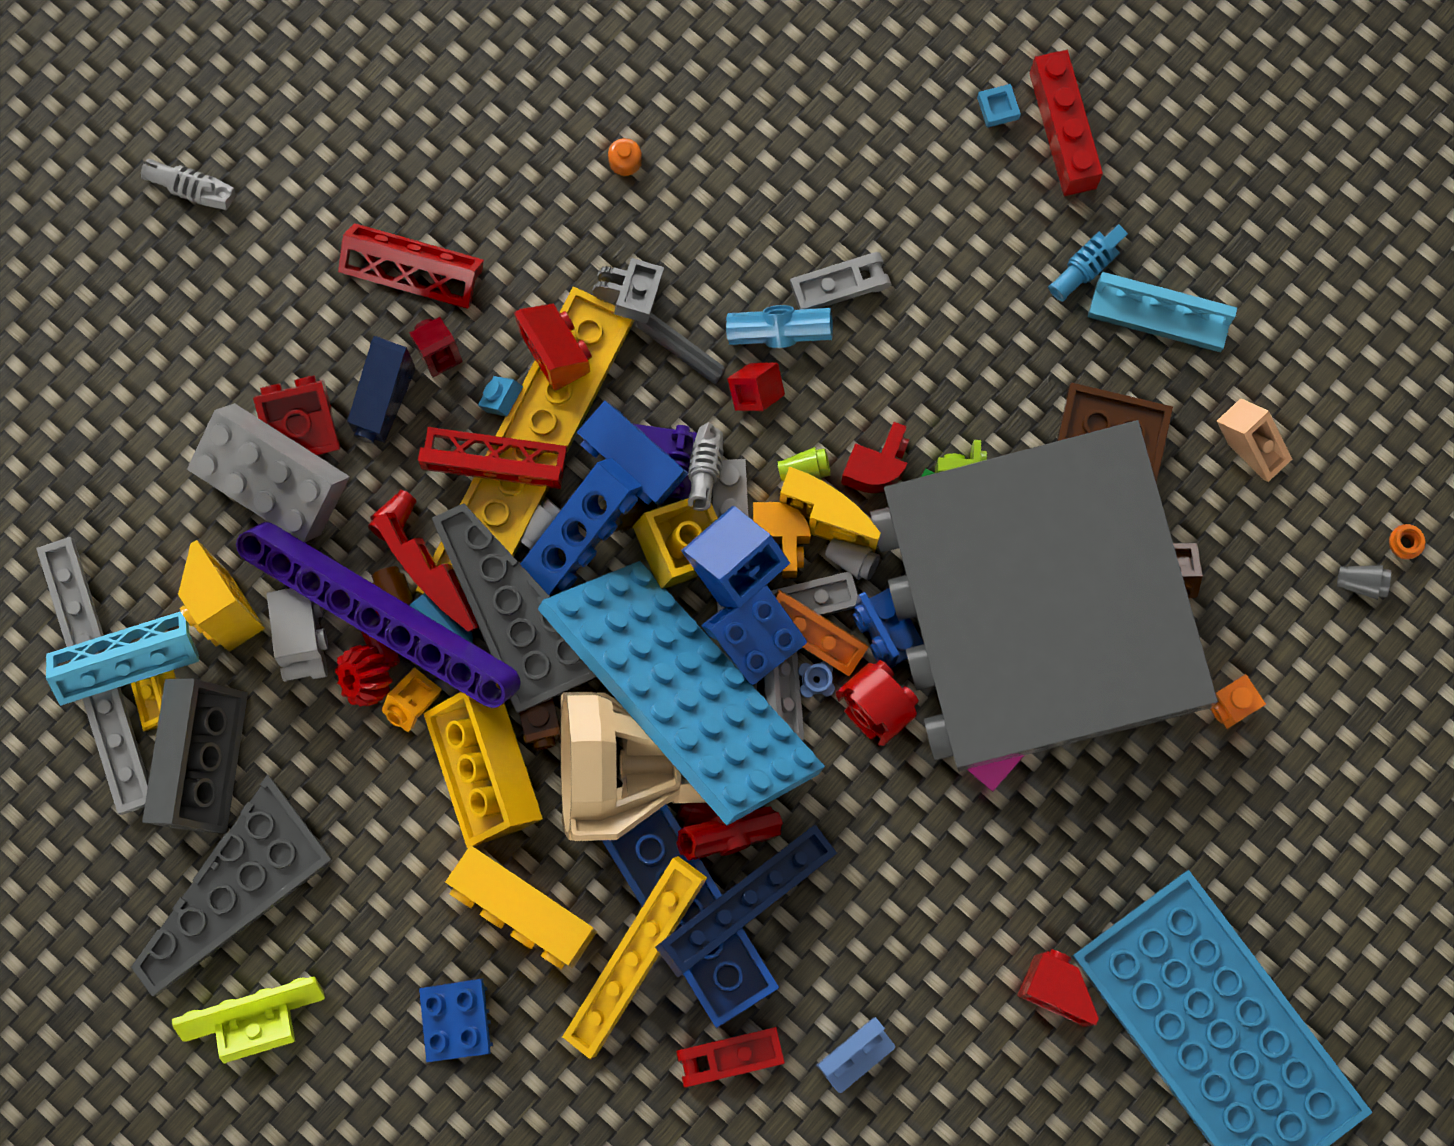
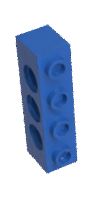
[520,458,643,596]

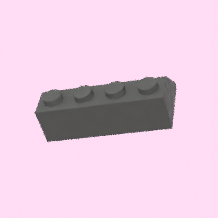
[142,679,248,834]

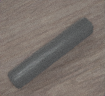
[637,313,725,384]

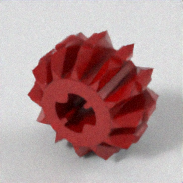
[335,645,393,707]

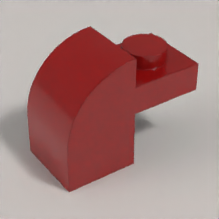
[841,422,910,493]

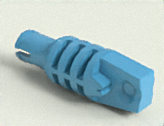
[1048,224,1128,302]

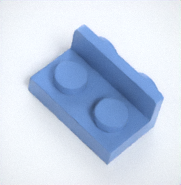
[816,1017,895,1093]

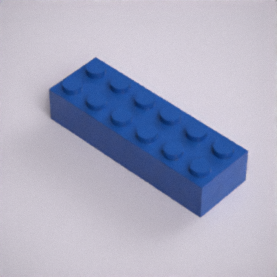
[602,804,779,1029]

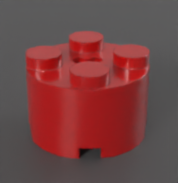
[836,660,919,746]

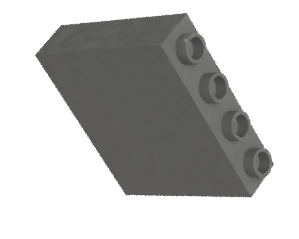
[870,420,1218,772]

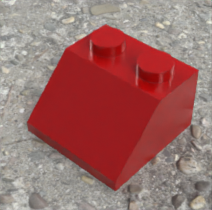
[514,303,592,392]
[1017,949,1099,1027]

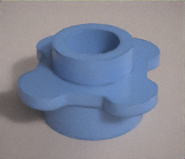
[798,661,835,698]

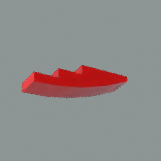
[373,512,479,632]

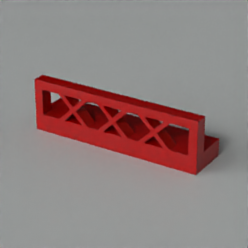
[338,223,484,309]
[418,427,567,489]

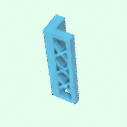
[1088,272,1237,352]
[46,611,199,706]

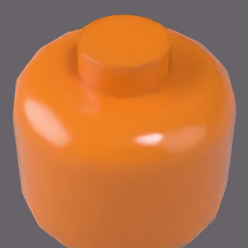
[608,138,642,176]

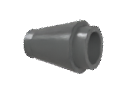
[1337,565,1391,600]

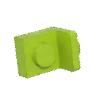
[935,440,987,473]

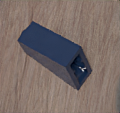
[347,336,416,443]

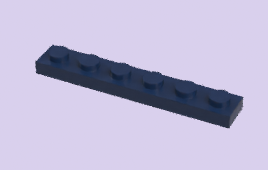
[655,825,837,977]

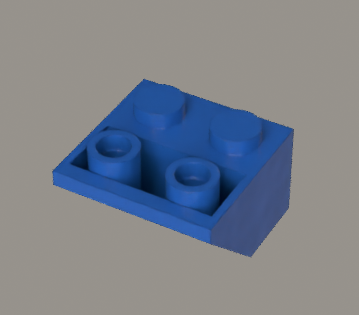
[681,506,790,608]

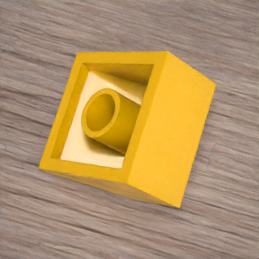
[633,498,718,589]

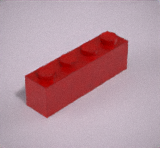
[1029,49,1103,196]

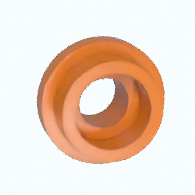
[1389,524,1426,559]

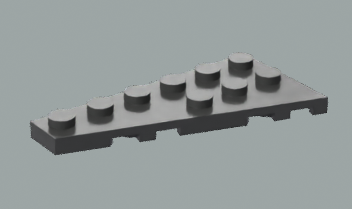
[432,503,597,714]
[131,774,333,997]

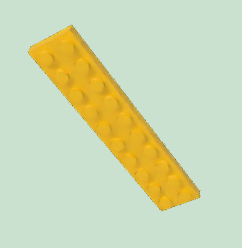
[416,286,635,595]

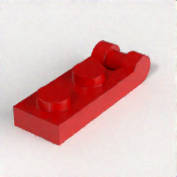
[676,1027,785,1088]

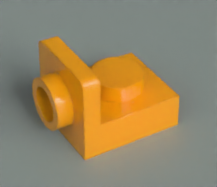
[382,667,442,732]

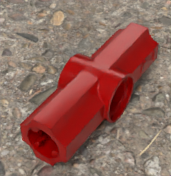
[676,806,783,861]

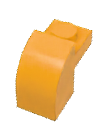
[753,502,811,578]

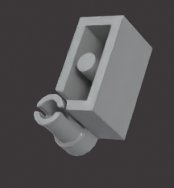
[267,588,328,682]

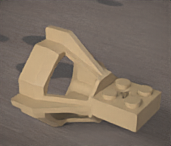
[560,692,706,841]

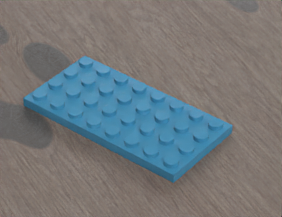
[538,561,825,825]
[1071,870,1373,1146]

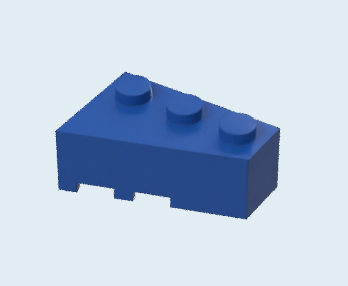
[577,400,689,505]

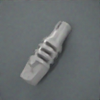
[141,158,236,210]
[688,422,724,511]

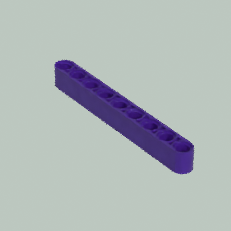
[236,522,521,708]

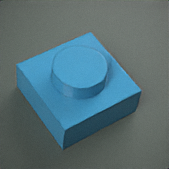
[977,84,1021,128]
[478,376,523,416]

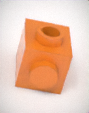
[1210,674,1266,729]

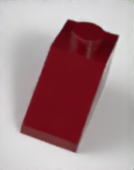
[409,317,463,378]

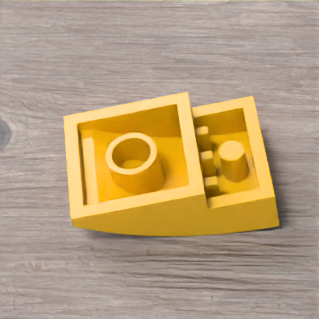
[780,466,881,552]

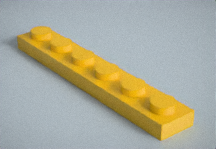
[562,856,707,1059]

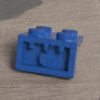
[701,585,807,685]
[852,588,924,668]

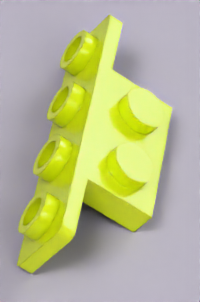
[172,977,325,1064]

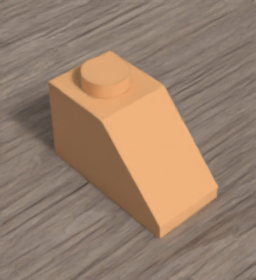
[1217,399,1293,482]

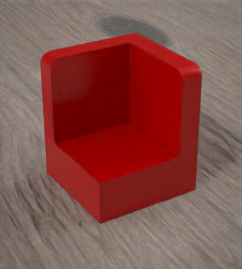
[727,363,785,411]

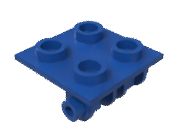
[419,979,493,1062]

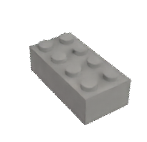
[187,403,350,543]

